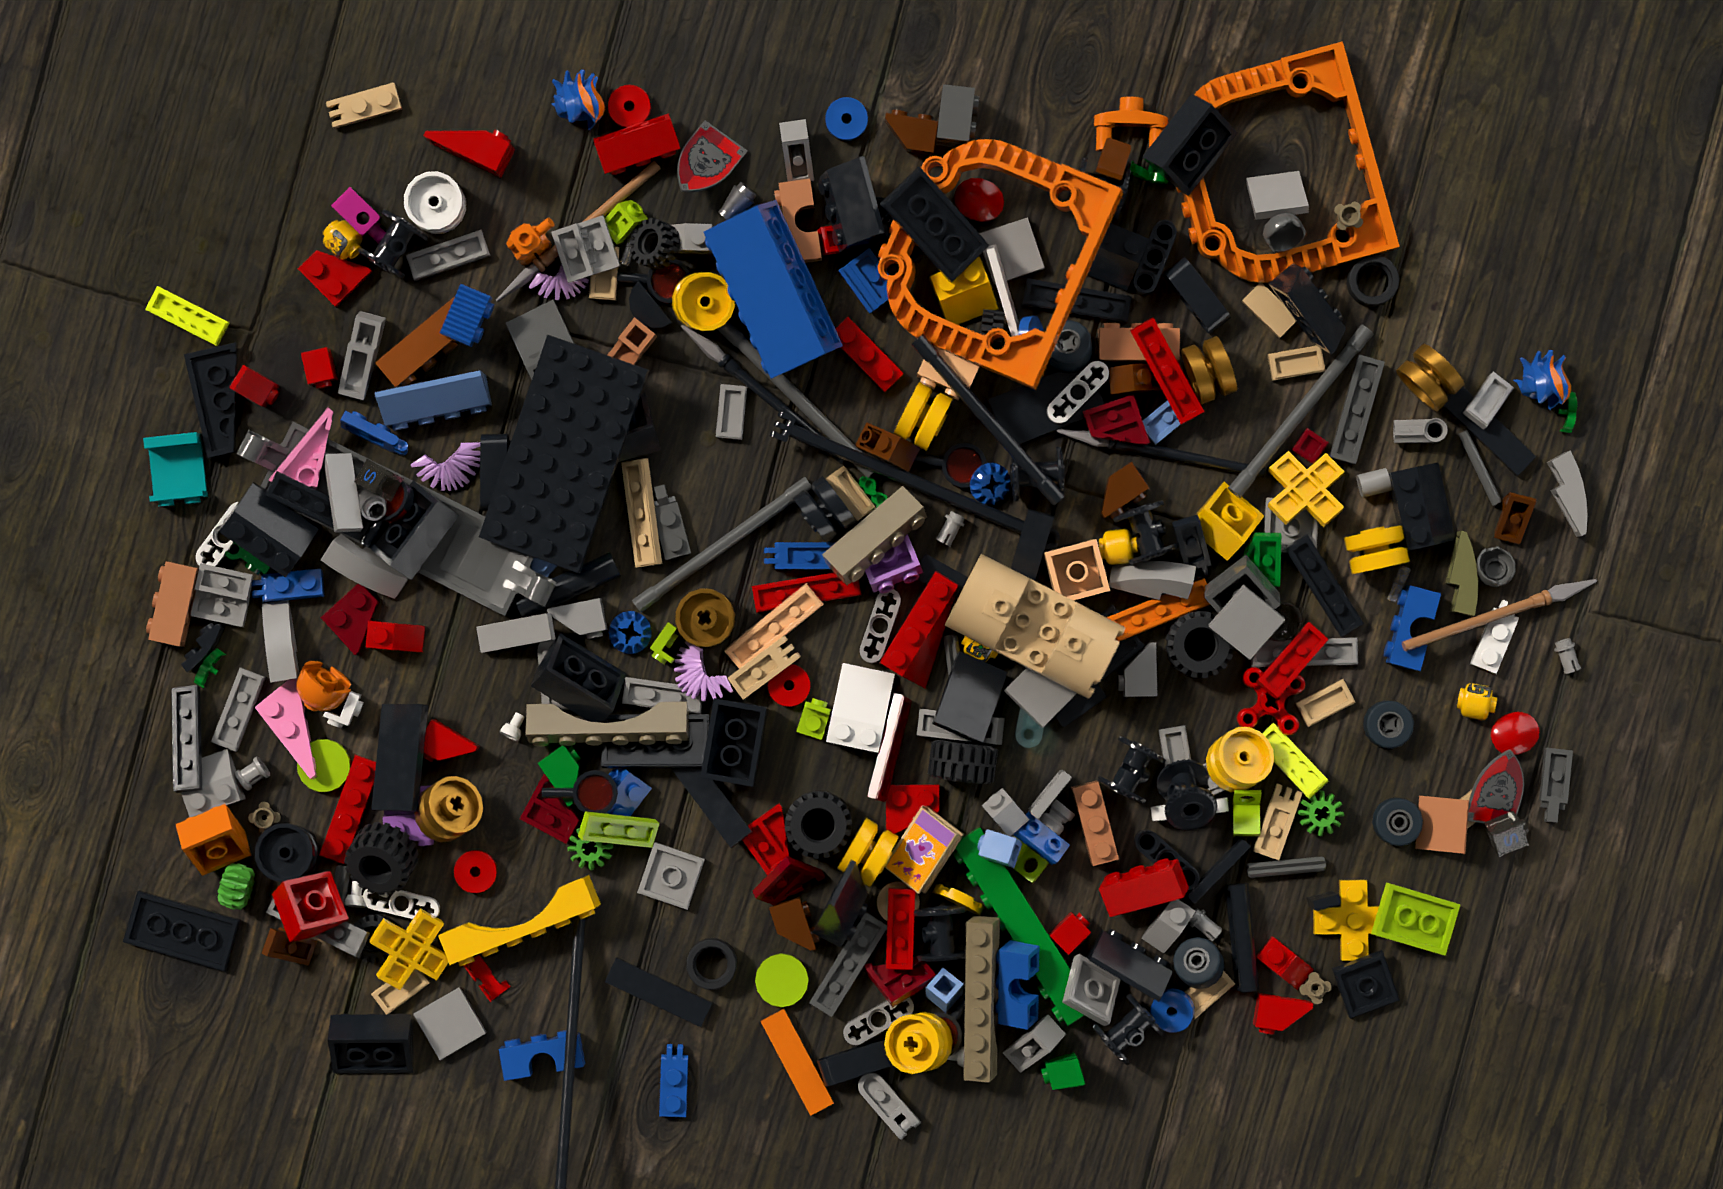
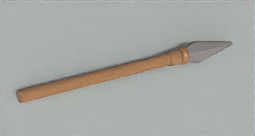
[496,161,661,302]
[1402,579,1597,652]

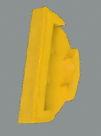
[932,884,984,916]

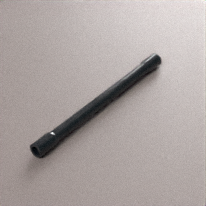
[911,334,1065,506]

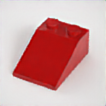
[423,130,515,178]

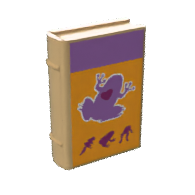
[885,806,964,894]

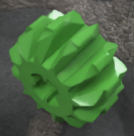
[1298,790,1344,836]
[568,828,613,870]
[217,863,255,910]

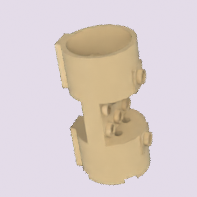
[945,554,1125,699]

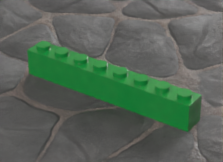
[952,826,1084,1025]

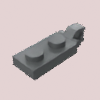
[654,485,691,560]
[1539,748,1573,823]

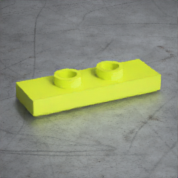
[145,286,229,346]
[1262,723,1329,799]

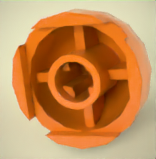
[296,661,351,711]

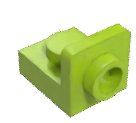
[605,200,648,244]
[650,622,678,665]
[796,698,831,740]

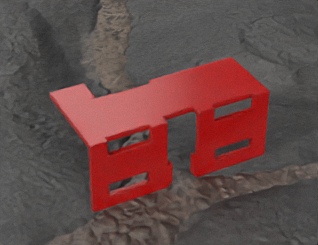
[464,954,511,1002]

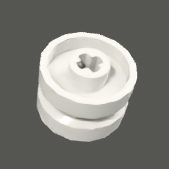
[404,172,466,234]

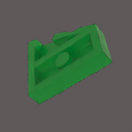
[1239,533,1282,587]

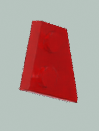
[298,250,372,307]
[886,784,939,834]
[743,803,790,875]

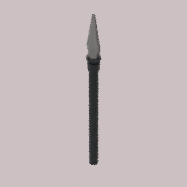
[681,325,844,464]
[1057,429,1266,478]

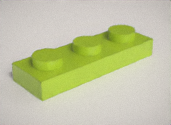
[578,811,660,848]

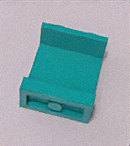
[143,432,208,507]

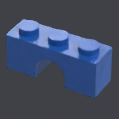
[1384,585,1441,671]
[995,940,1039,1030]
[499,1030,585,1081]

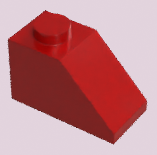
[229,365,279,408]
[366,621,425,652]
[423,719,480,762]
[1253,993,1313,1034]

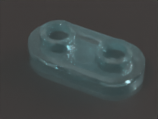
[1015,707,1044,748]

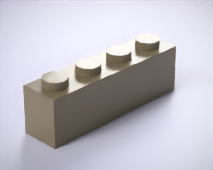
[822,486,927,586]

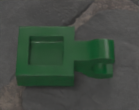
[225,542,271,575]

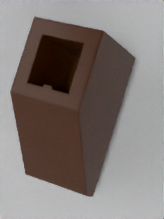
[885,110,938,156]
[1108,364,1162,394]
[855,422,920,472]
[1100,462,1149,520]
[769,897,820,951]

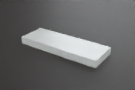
[986,244,1019,337]

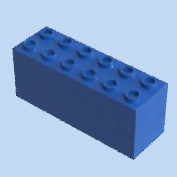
[703,200,843,379]

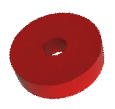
[608,85,651,128]
[768,664,810,707]
[454,850,498,893]

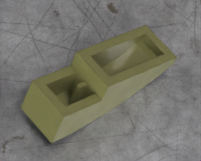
[1445,531,1478,616]

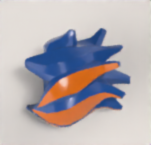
[551,69,605,130]
[1513,350,1571,410]

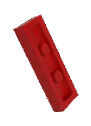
[836,317,904,392]
[1256,622,1329,699]
[886,888,915,970]

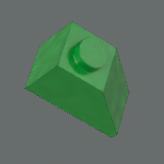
[538,745,581,807]
[1041,1052,1085,1090]

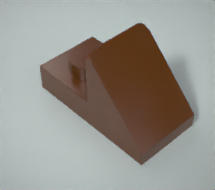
[1096,138,1131,180]
[1494,492,1536,544]
[262,927,318,965]

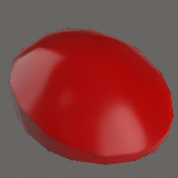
[954,178,1004,222]
[1491,712,1539,755]

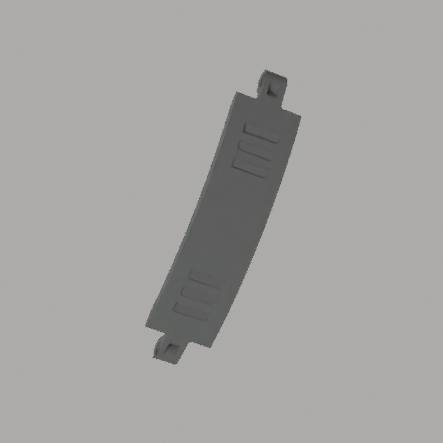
[237,422,557,616]

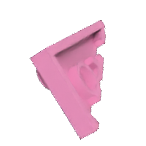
[269,408,333,489]
[255,678,317,780]

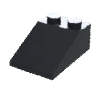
[812,860,868,947]

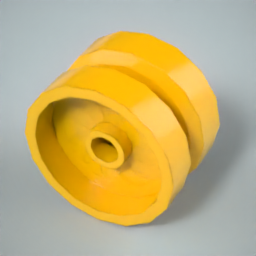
[672,272,735,331]
[893,382,953,451]
[1344,525,1410,574]
[1206,727,1274,792]
[837,818,899,887]
[884,1012,953,1074]

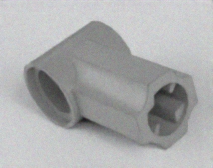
[1393,418,1448,443]

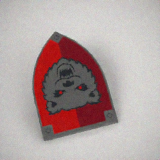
[677,120,748,192]
[1468,749,1524,828]

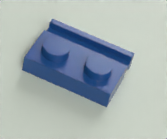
[838,248,889,314]

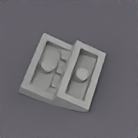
[551,215,621,283]
[190,563,253,627]

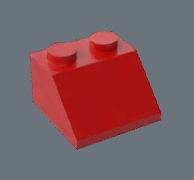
[272,871,349,942]

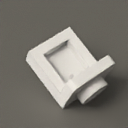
[323,691,364,728]

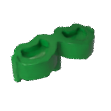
[1129,161,1169,184]
[1558,392,1577,433]
[858,476,888,508]
[194,648,226,689]

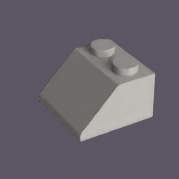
[181,749,246,817]

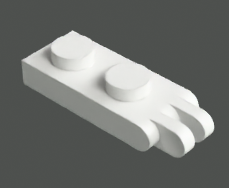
[1470,600,1519,674]

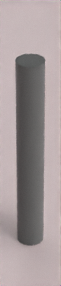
[1458,430,1502,506]

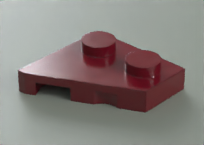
[1083,394,1150,445]
[320,584,379,655]
[520,773,580,844]
[752,856,825,905]
[864,956,936,1008]

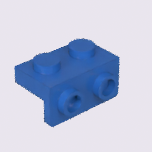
[588,768,652,816]
[1014,812,1070,865]

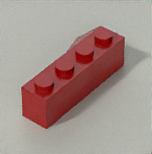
[879,571,959,689]

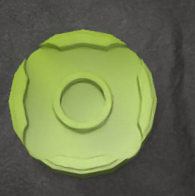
[297,739,351,792]
[755,953,808,1007]

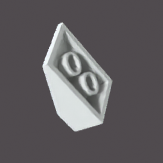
[826,663,895,753]

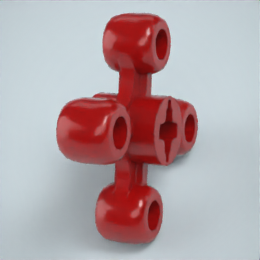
[1236,667,1305,735]

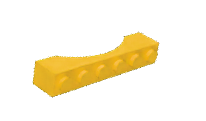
[438,875,601,966]

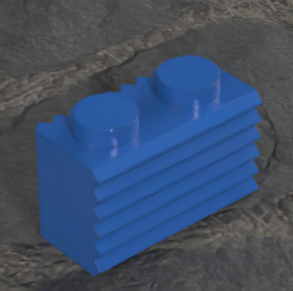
[440,284,494,347]

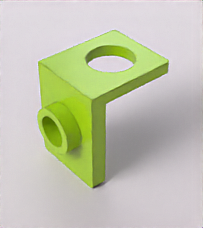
[1233,790,1261,836]
[1014,836,1049,883]

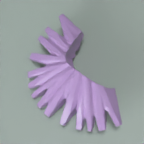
[529,264,589,300]
[411,442,480,491]
[674,641,733,701]

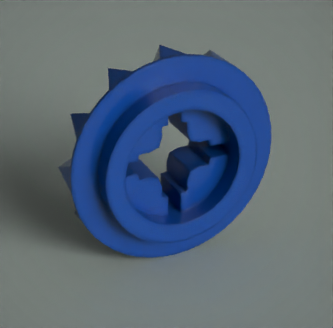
[970,463,1010,505]
[609,611,651,654]

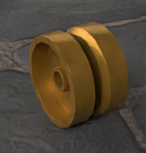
[1181,336,1237,404]
[1396,344,1465,411]
[675,589,735,647]
[414,776,483,842]

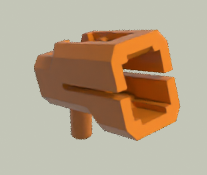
[506,218,555,265]

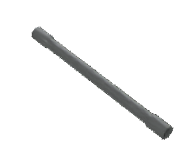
[717,319,874,478]
[1228,325,1374,498]
[632,477,813,613]

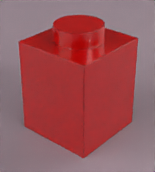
[301,347,338,389]
[1049,912,1091,955]

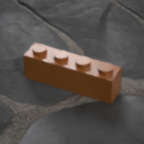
[375,296,458,388]

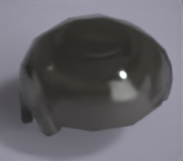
[1269,601,1302,642]

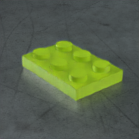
[1371,882,1460,956]

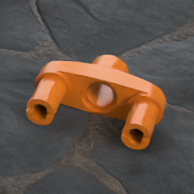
[1094,97,1168,152]

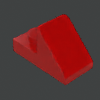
[1256,936,1314,990]

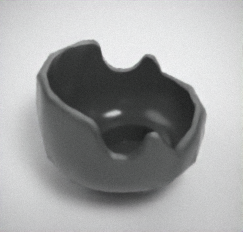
[1263,213,1306,252]
[1476,546,1516,587]

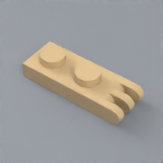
[326,83,402,128]
[727,635,801,700]
[1253,784,1302,860]

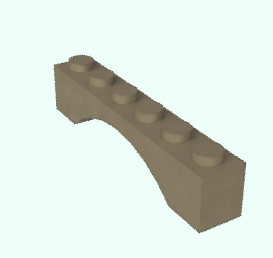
[526,702,689,746]
[964,916,1000,1082]

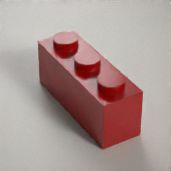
[593,113,680,175]
[1099,859,1189,917]

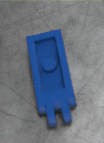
[340,411,408,456]
[764,542,836,569]
[251,569,324,602]
[659,1044,688,1117]

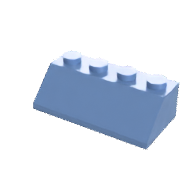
[375,371,492,431]

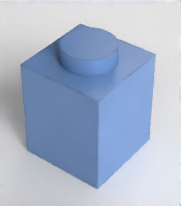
[978,829,1022,868]
[925,968,964,1013]

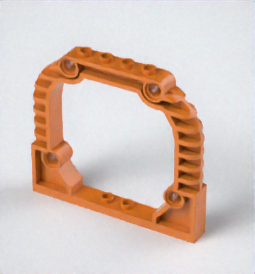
[1176,41,1400,283]
[878,139,1123,390]

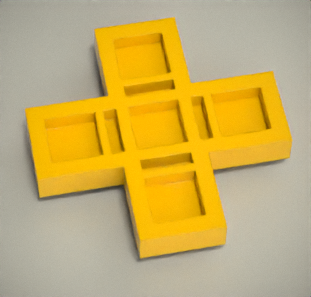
[1267,451,1345,527]
[1313,880,1379,961]
[369,908,449,990]

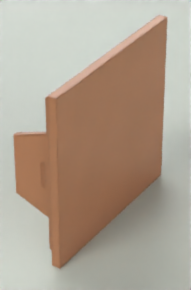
[1415,796,1469,854]

